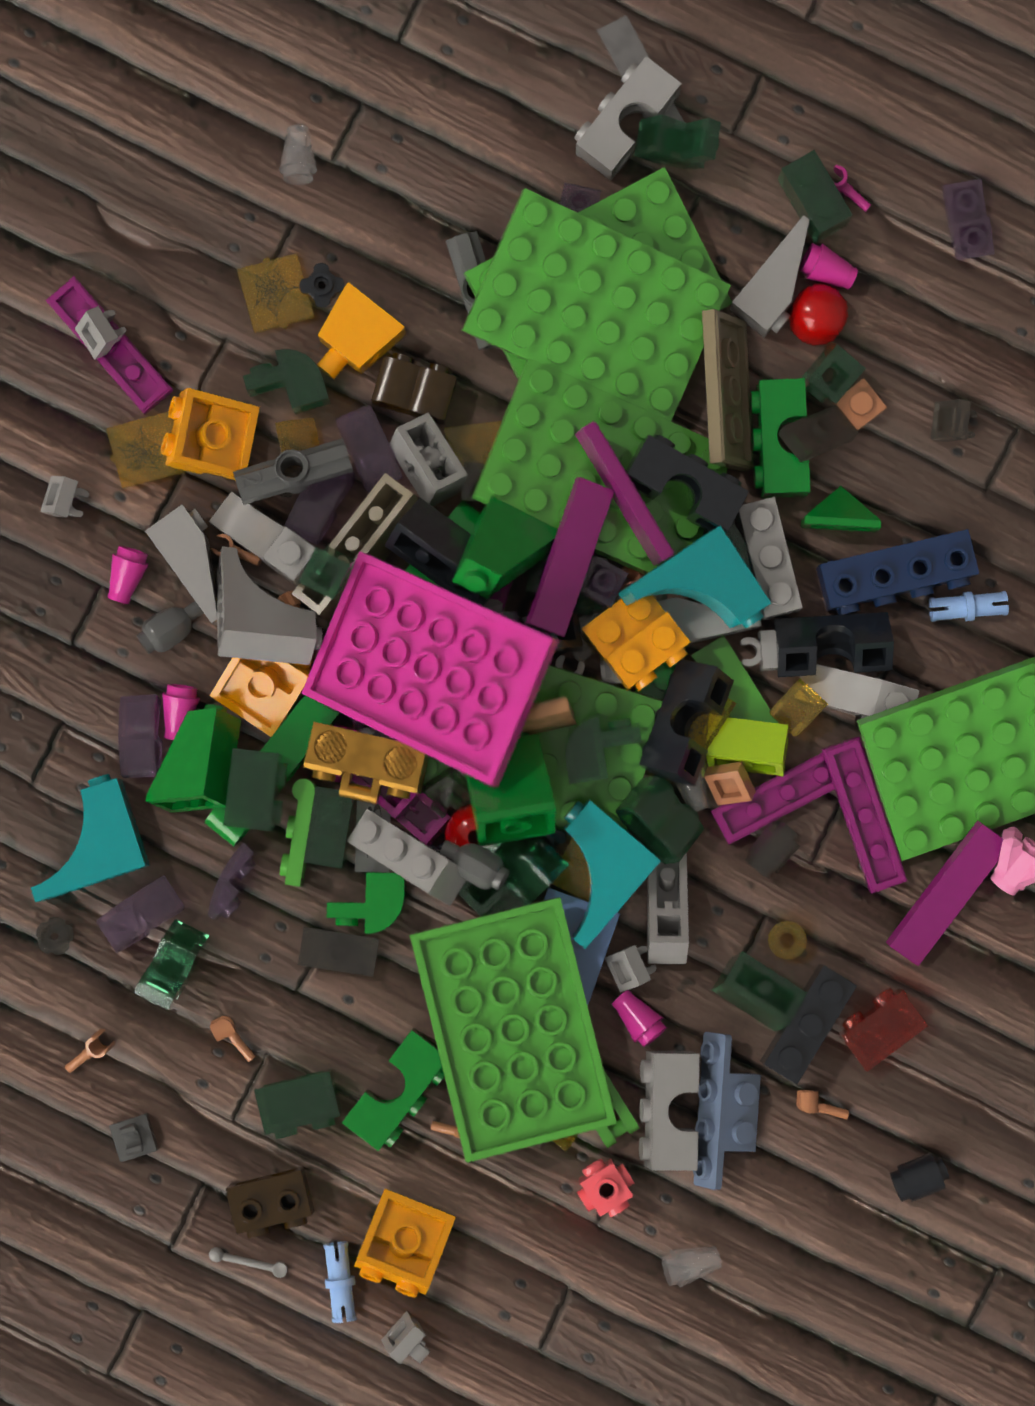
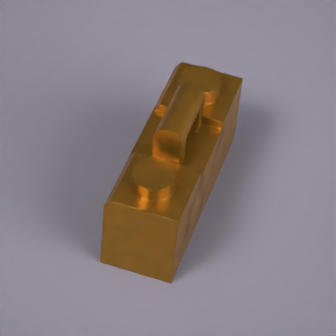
[304,722,429,805]

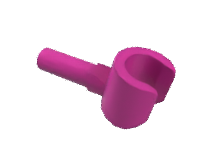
[825,165,871,211]

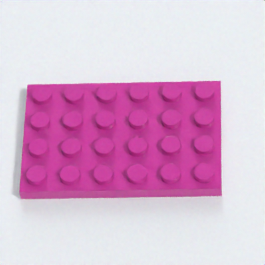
[302,551,559,787]

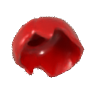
[789,284,849,346]
[445,803,478,847]

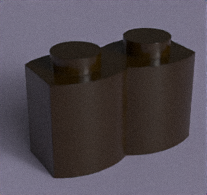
[371,353,457,425]

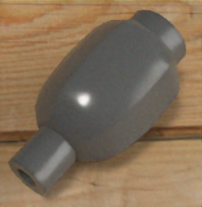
[136,601,204,654]
[440,840,510,891]

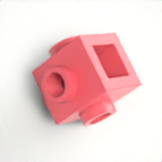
[577,1158,635,1217]

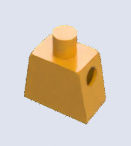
[317,282,406,379]

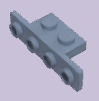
[693,1032,761,1190]

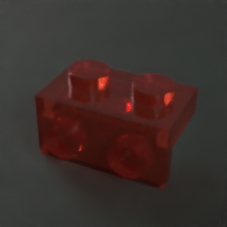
[838,987,928,1072]

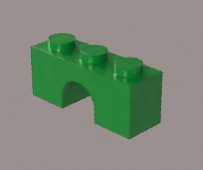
[750,378,811,499]
[342,1028,444,1151]

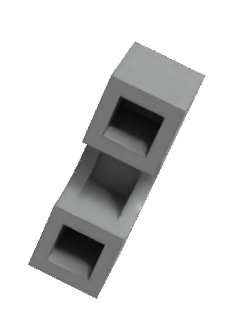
[575,56,682,181]
[735,497,803,621]
[347,809,466,906]
[639,1051,699,1171]

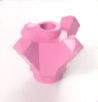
[990,827,1035,896]

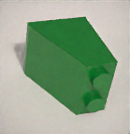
[465,732,556,846]

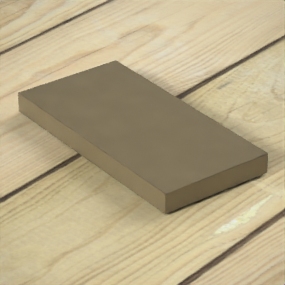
[702,309,754,471]

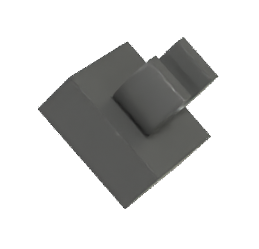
[109,1113,159,1162]

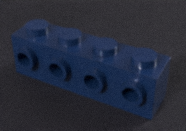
[816,529,979,615]

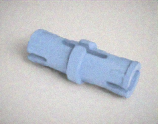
[929,591,1009,622]
[323,1241,357,1323]

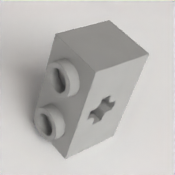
[389,412,468,506]

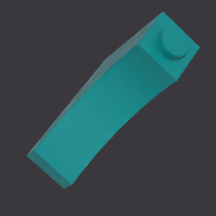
[618,526,771,629]
[31,774,150,902]
[564,799,661,949]

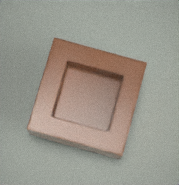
[833,378,887,433]
[704,762,756,806]

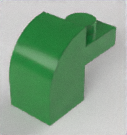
[326,872,406,934]

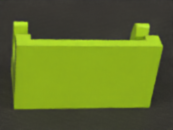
[706,715,789,776]

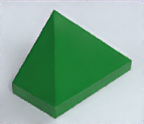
[801,486,881,533]

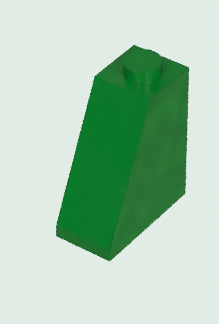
[452,496,558,599]
[146,704,241,813]

